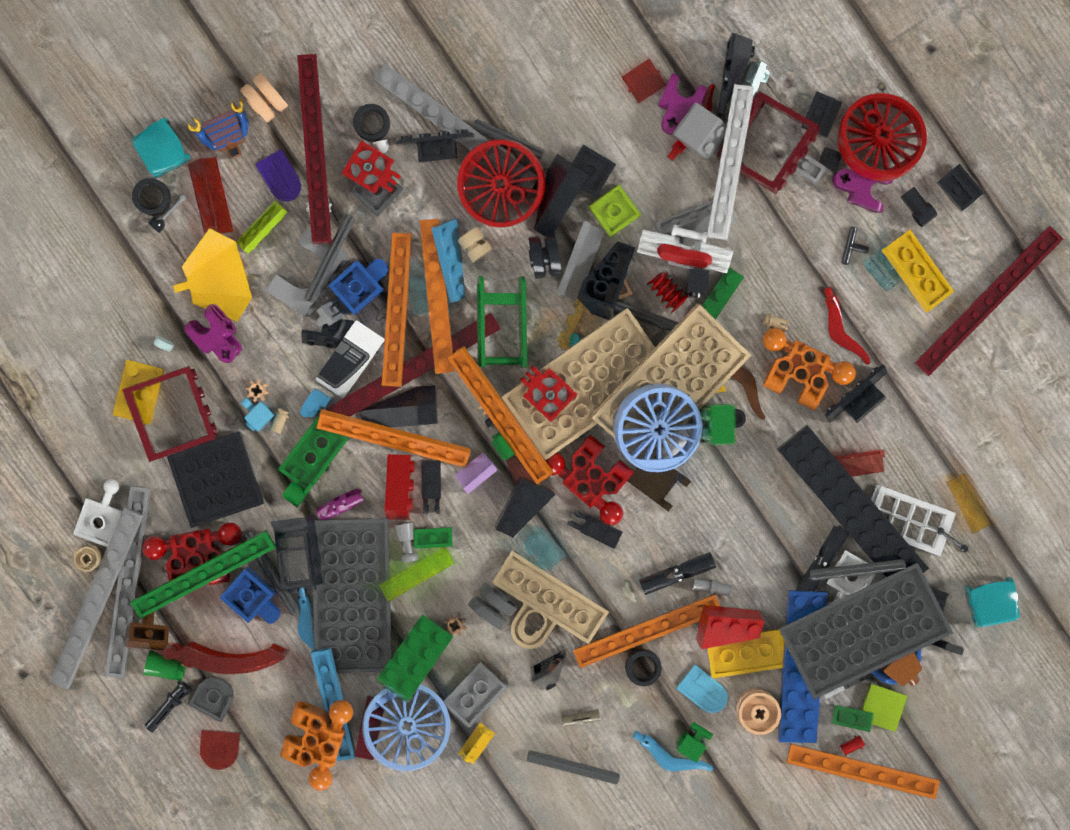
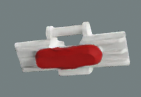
[637,225,734,273]

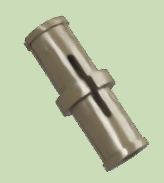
[561,709,601,727]

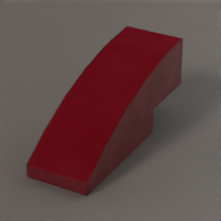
[354,696,386,760]

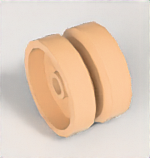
[240,72,288,123]
[736,689,781,735]

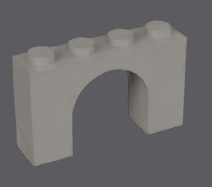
[266,227,349,317]

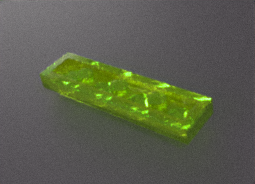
[379,547,455,602]

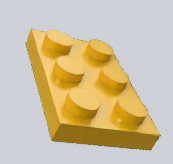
[112,359,165,425]

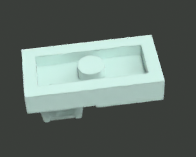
[741,61,770,99]

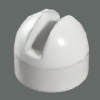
[373,139,389,154]

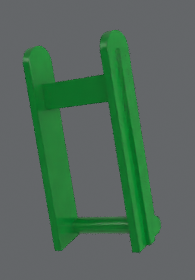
[476,276,527,368]

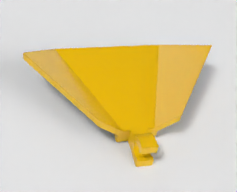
[173,229,252,322]

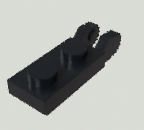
[421,460,441,514]
[567,510,623,549]

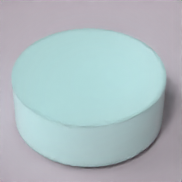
[154,336,174,352]

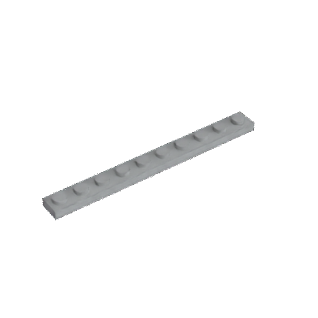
[374,64,538,194]
[105,486,151,679]
[50,507,144,689]

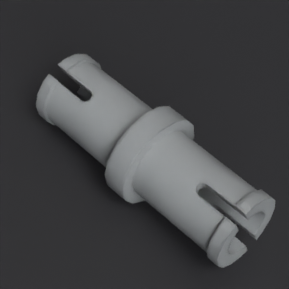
[692,578,732,597]

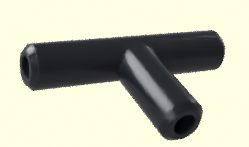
[841,226,869,265]

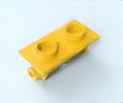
[458,722,496,764]

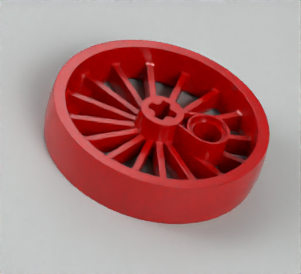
[837,93,927,181]
[457,139,545,228]

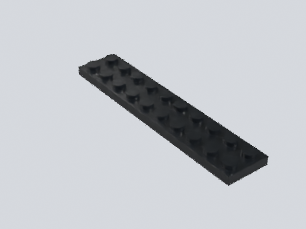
[777,424,929,578]

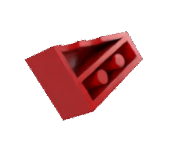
[384,454,415,520]
[696,605,764,650]

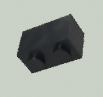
[684,268,710,299]

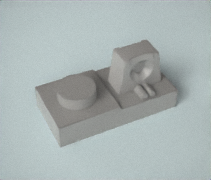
[783,147,827,184]
[316,297,351,327]

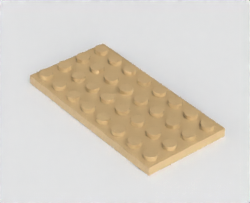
[591,303,751,459]
[501,308,655,460]

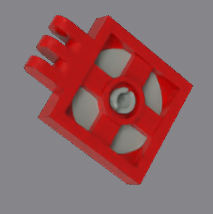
[341,140,401,194]
[519,365,577,422]

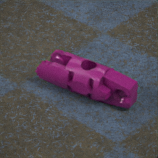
[316,488,364,520]

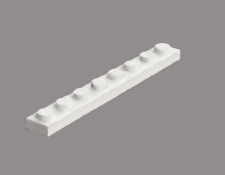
[707,84,755,240]

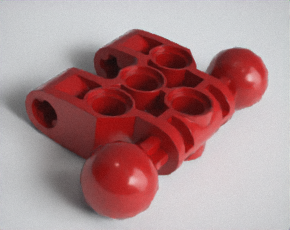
[543,434,634,526]
[142,522,242,585]

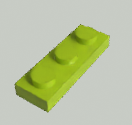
[236,200,288,254]

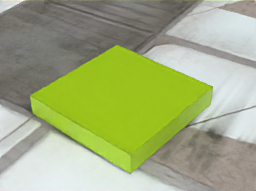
[588,184,641,238]
[861,683,907,732]

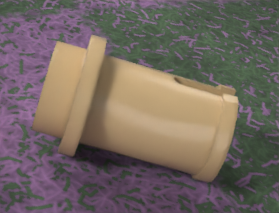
[763,313,789,331]
[270,408,290,434]

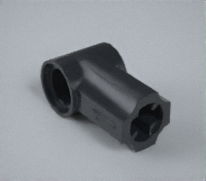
[900,187,938,227]

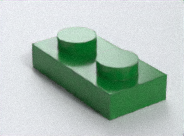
[413,527,453,549]
[832,705,874,732]

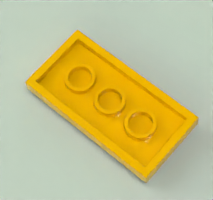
[882,229,954,313]
[707,629,784,678]

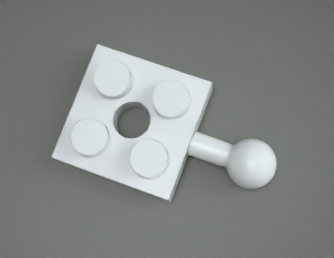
[73,479,123,547]
[825,550,876,606]

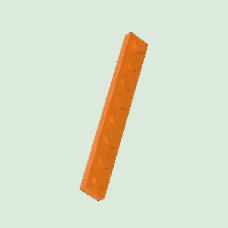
[419,218,455,374]
[382,233,412,387]
[448,346,554,484]
[317,409,471,468]
[573,594,720,668]
[786,743,940,799]

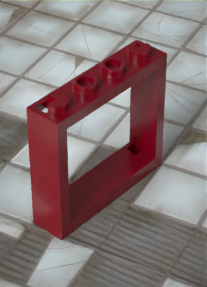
[716,91,819,194]
[122,365,218,462]

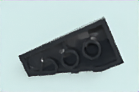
[717,33,755,117]
[534,154,590,236]
[577,241,635,320]
[361,385,439,427]
[530,650,566,691]

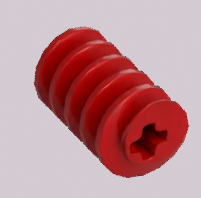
[647,271,688,313]

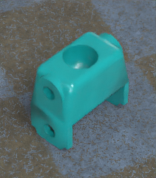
[132,117,192,179]
[964,576,1020,628]

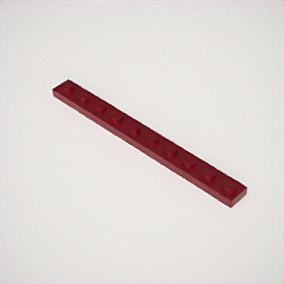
[297,54,332,245]
[914,226,1063,376]
[326,313,501,417]

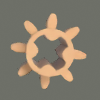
[245,379,270,403]

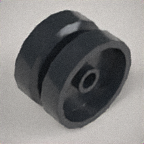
[528,233,562,279]

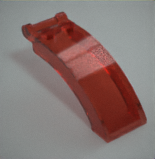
[163,641,290,674]

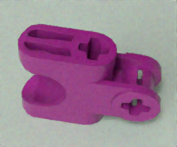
[658,73,707,135]
[832,169,893,213]
[184,304,242,363]

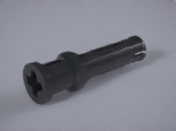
[144,680,193,733]

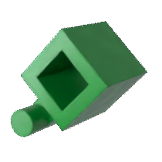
[491,432,515,461]
[675,722,713,763]

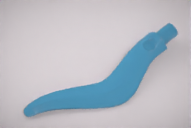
[297,587,315,650]
[632,730,713,771]

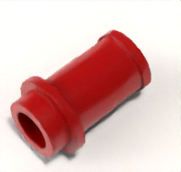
[840,735,865,756]

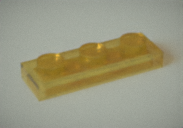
[556,299,585,350]
[946,474,990,534]

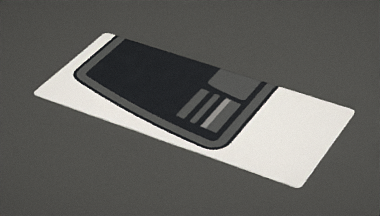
[315,320,385,398]

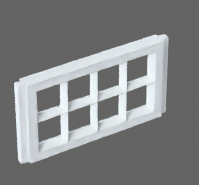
[871,484,956,556]

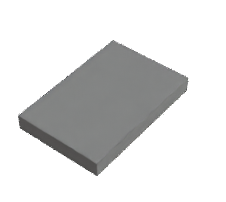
[442,660,508,728]

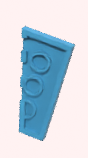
[432,219,466,303]

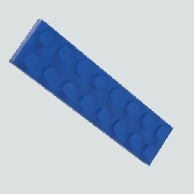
[777,590,828,743]

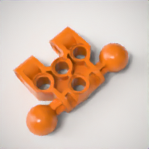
[762,327,856,411]
[280,700,353,791]

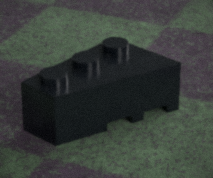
[494,475,556,538]

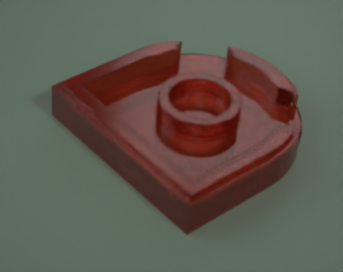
[200,729,241,770]

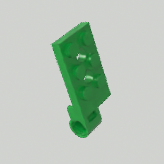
[278,416,349,508]

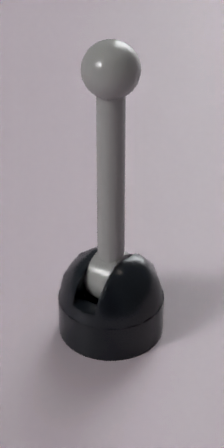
[148,194,187,233]

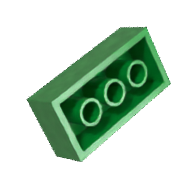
[700,404,735,445]
[376,615,453,703]

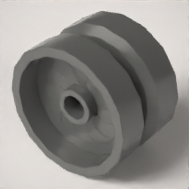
[468,582,517,630]

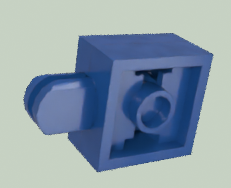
[328,259,388,315]
[219,567,281,624]

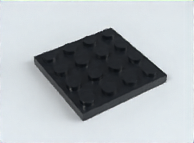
[167,431,265,528]

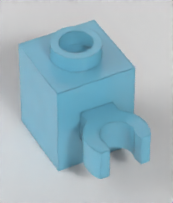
[241,398,276,431]

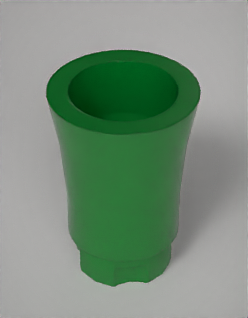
[143,650,187,681]

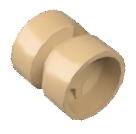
[458,227,493,263]
[73,544,105,572]

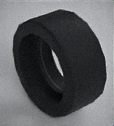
[353,104,390,142]
[132,178,171,215]
[625,648,662,687]

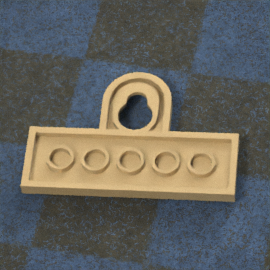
[492,550,609,649]

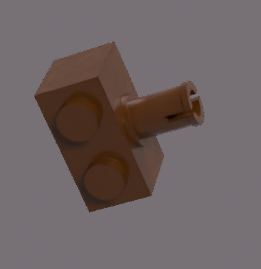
[125,611,169,650]

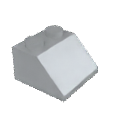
[672,102,727,160]

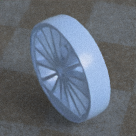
[613,383,702,472]
[362,684,450,771]

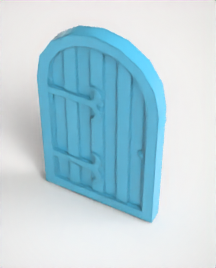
[676,664,728,713]

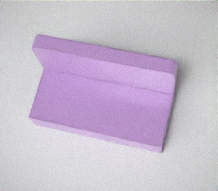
[455,452,498,494]

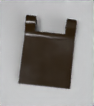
[627,456,691,512]

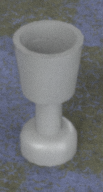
[394,522,419,563]

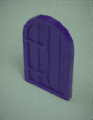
[255,149,302,202]

